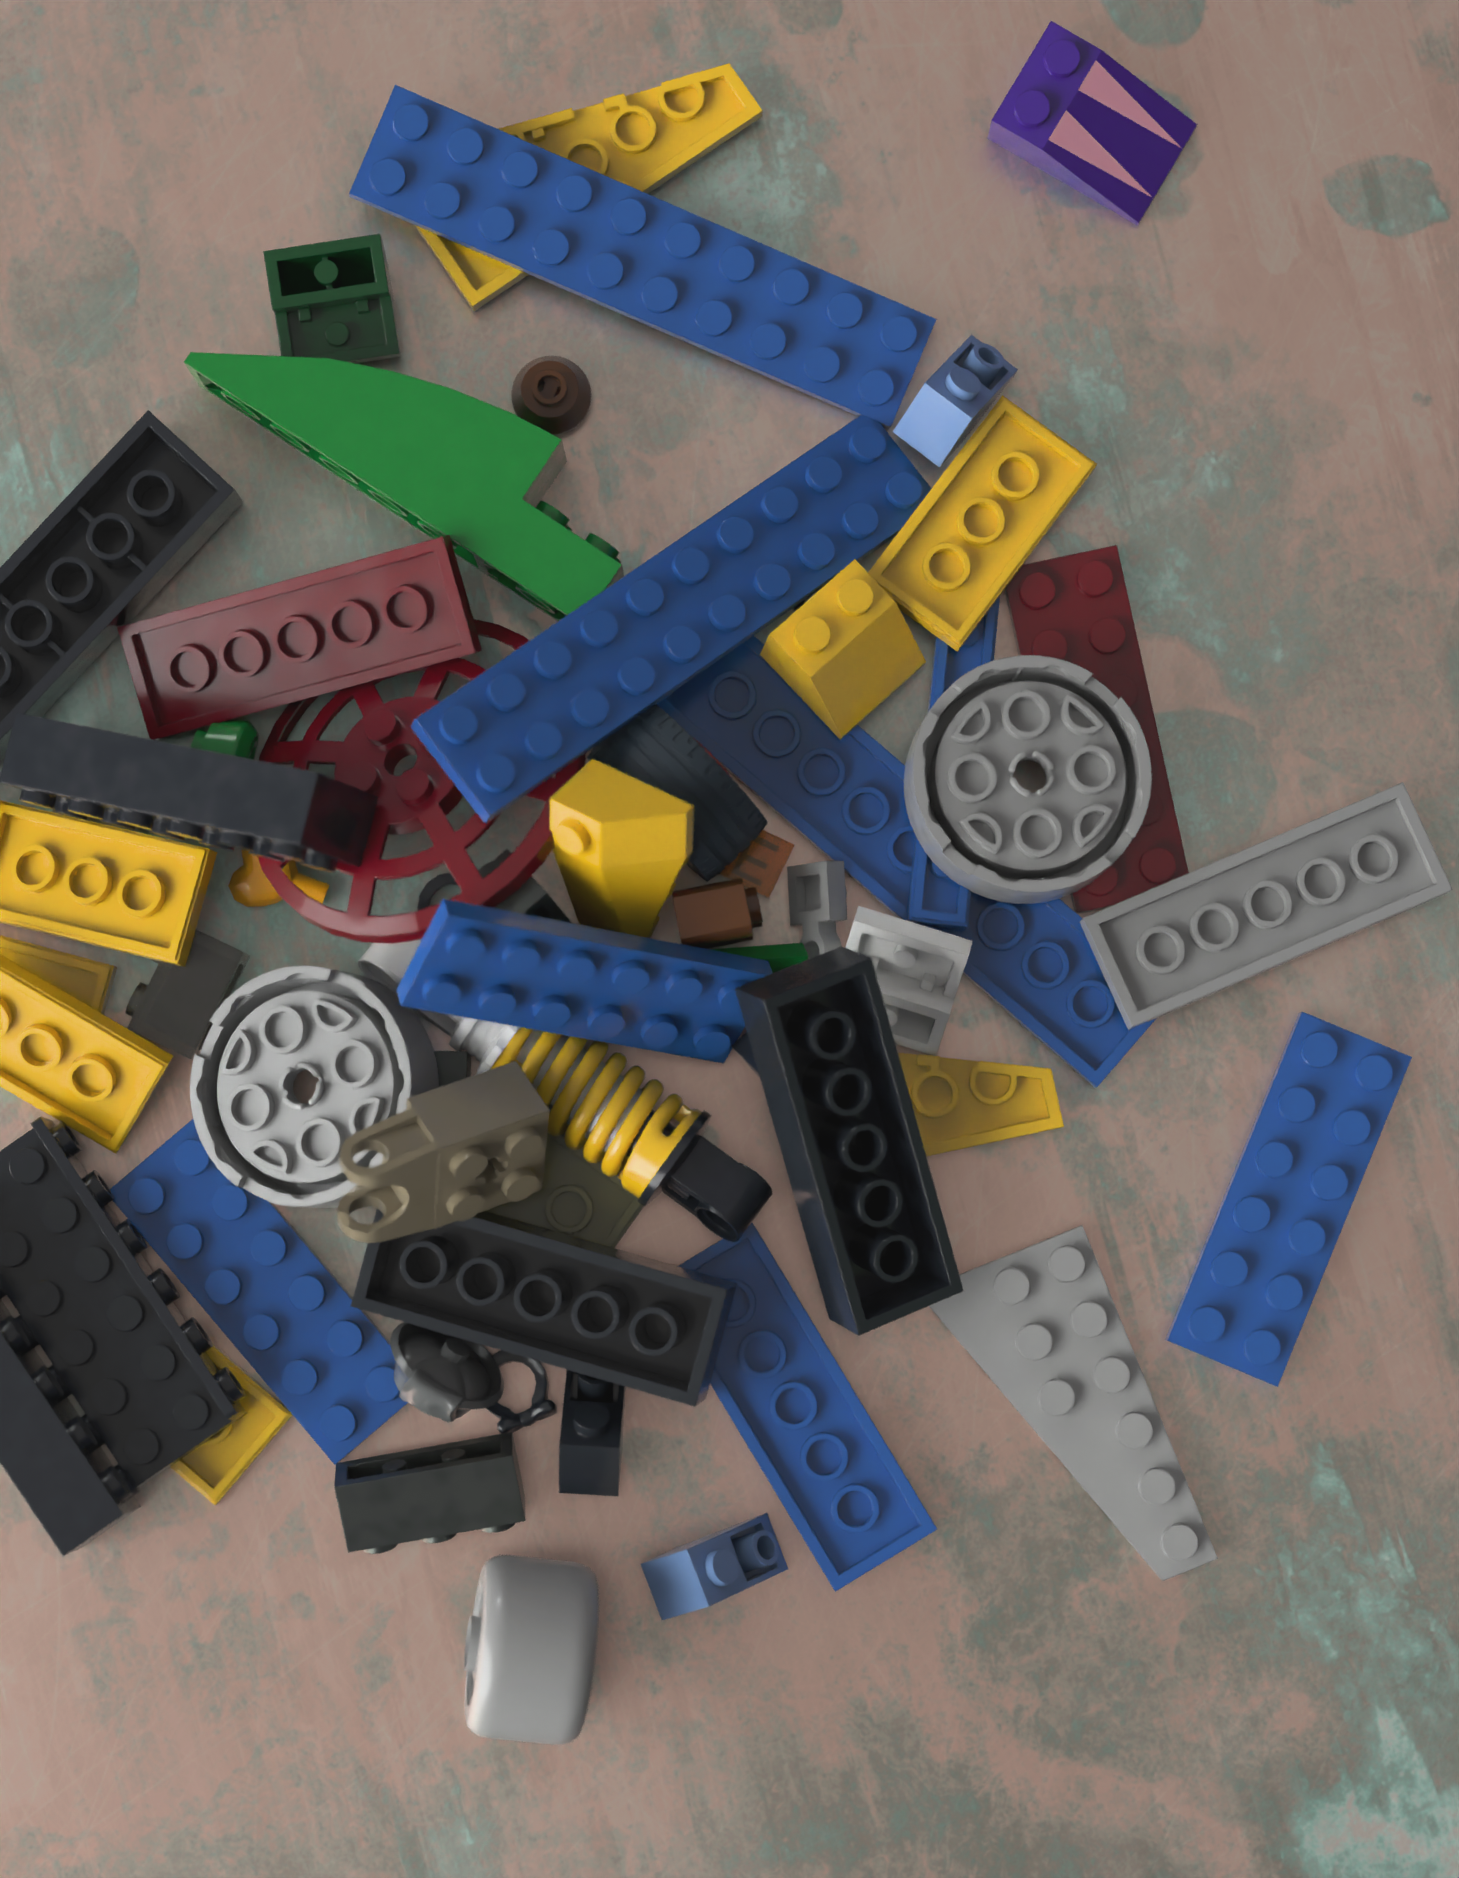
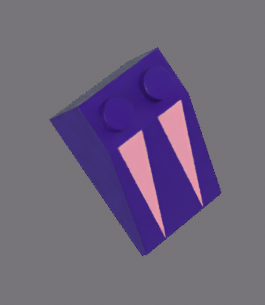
[987,21,1198,226]

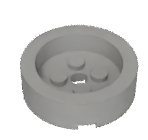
[904,655,1152,904]
[190,965,439,1208]

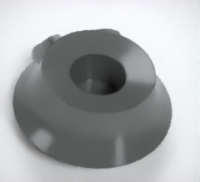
[390,1322,504,1422]

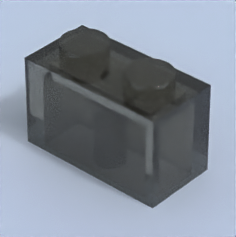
[125,929,250,1060]

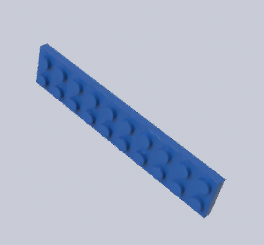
[349,85,936,429]
[411,414,932,823]
[657,636,1157,1088]

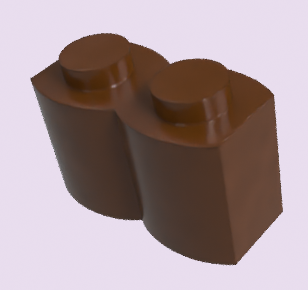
[672,877,763,949]

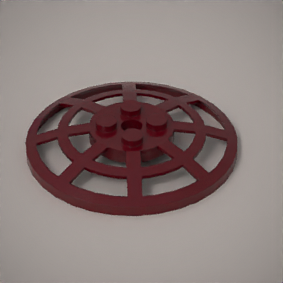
[257,619,586,944]

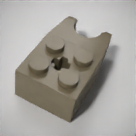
[337,1061,550,1243]

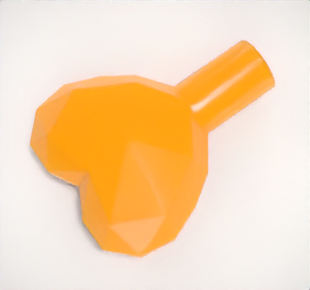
[228,849,330,907]

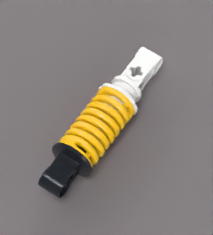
[358,940,773,1242]

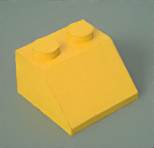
[760,559,926,740]

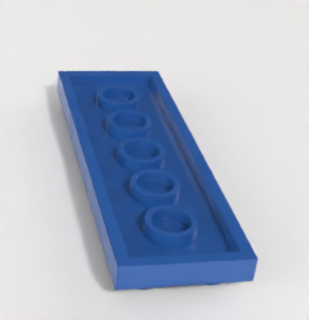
[396,899,772,1063]
[1165,1012,1412,1387]
[110,1119,408,1465]
[678,1223,937,1592]

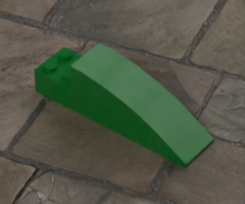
[184,352,624,622]

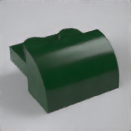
[263,234,401,363]

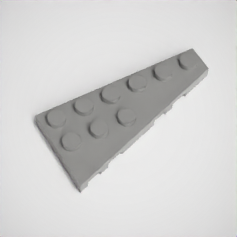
[929,1225,1218,1581]

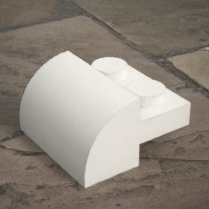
[845,906,973,1056]

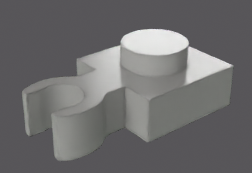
[787,861,847,959]

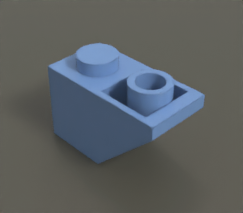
[893,335,1018,467]
[641,1513,788,1620]

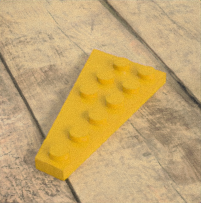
[415,63,763,311]

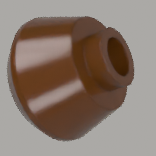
[511,356,591,435]

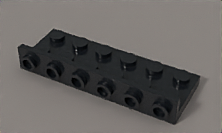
[0,1116,247,1488]

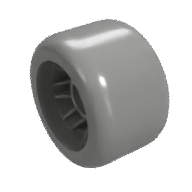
[464,1555,599,1745]

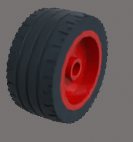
[587,704,768,882]

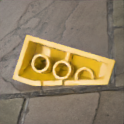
[550,759,694,938]

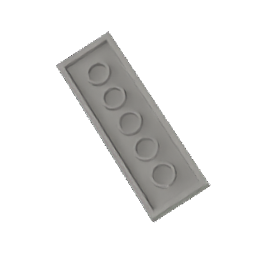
[1080,782,1453,1030]

